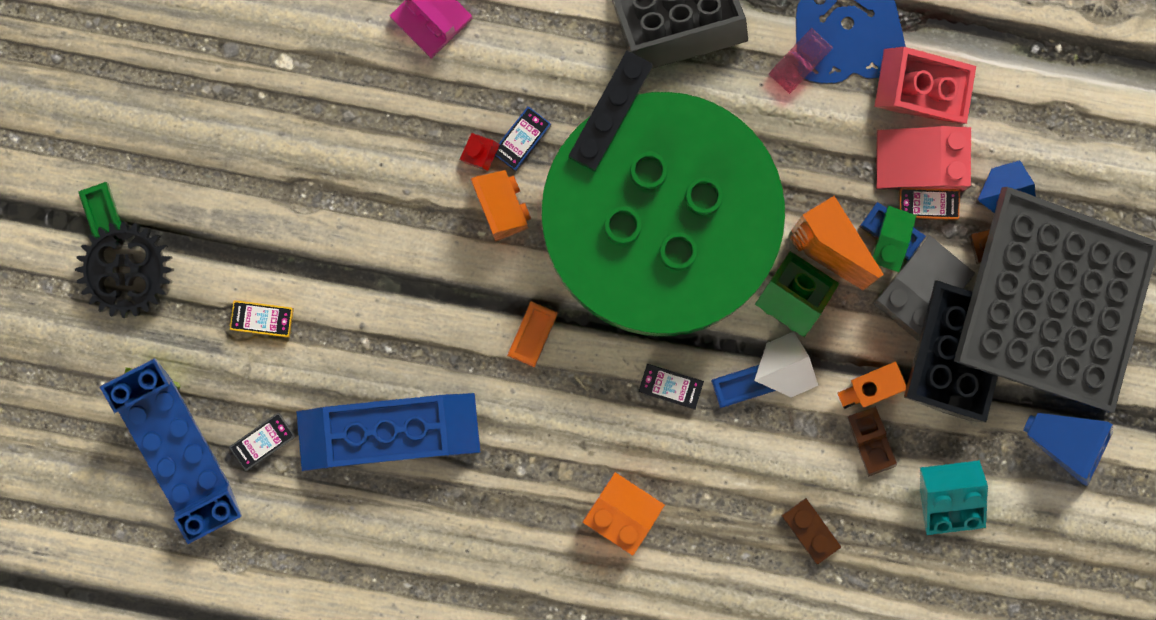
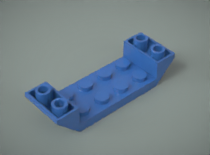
[100,358,242,544]
[296,393,481,471]

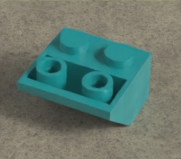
[920,460,988,535]

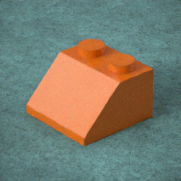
[471,170,531,241]
[582,472,665,556]

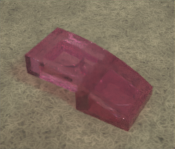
[769,28,833,94]

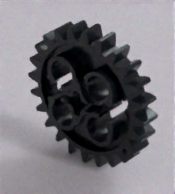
[75,222,174,318]

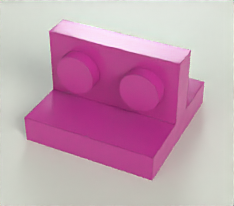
[389,0,473,59]

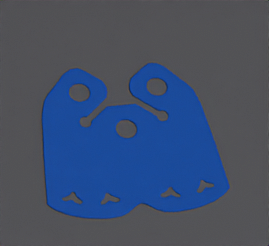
[796,0,906,83]

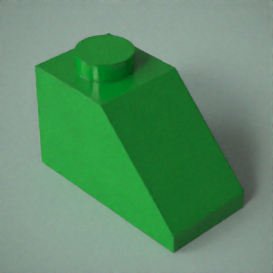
[871,206,917,272]

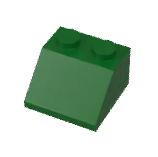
[755,251,840,338]

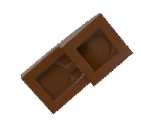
[848,406,897,477]

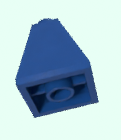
[1023,413,1113,487]

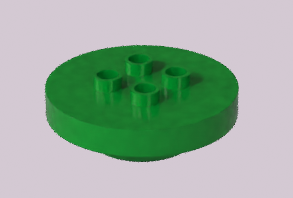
[542,92,785,336]

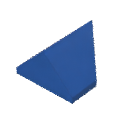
[978,160,1036,213]

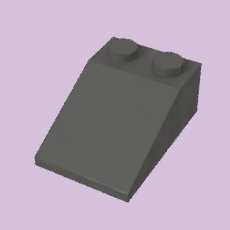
[873,235,975,341]

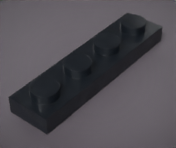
[569,50,653,172]

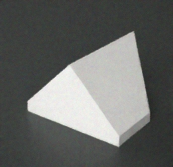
[754,331,818,397]

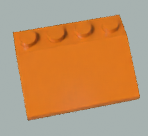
[790,195,884,290]

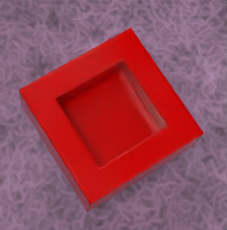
[459,133,500,171]

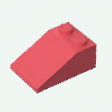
[874,47,976,124]
[876,126,971,191]

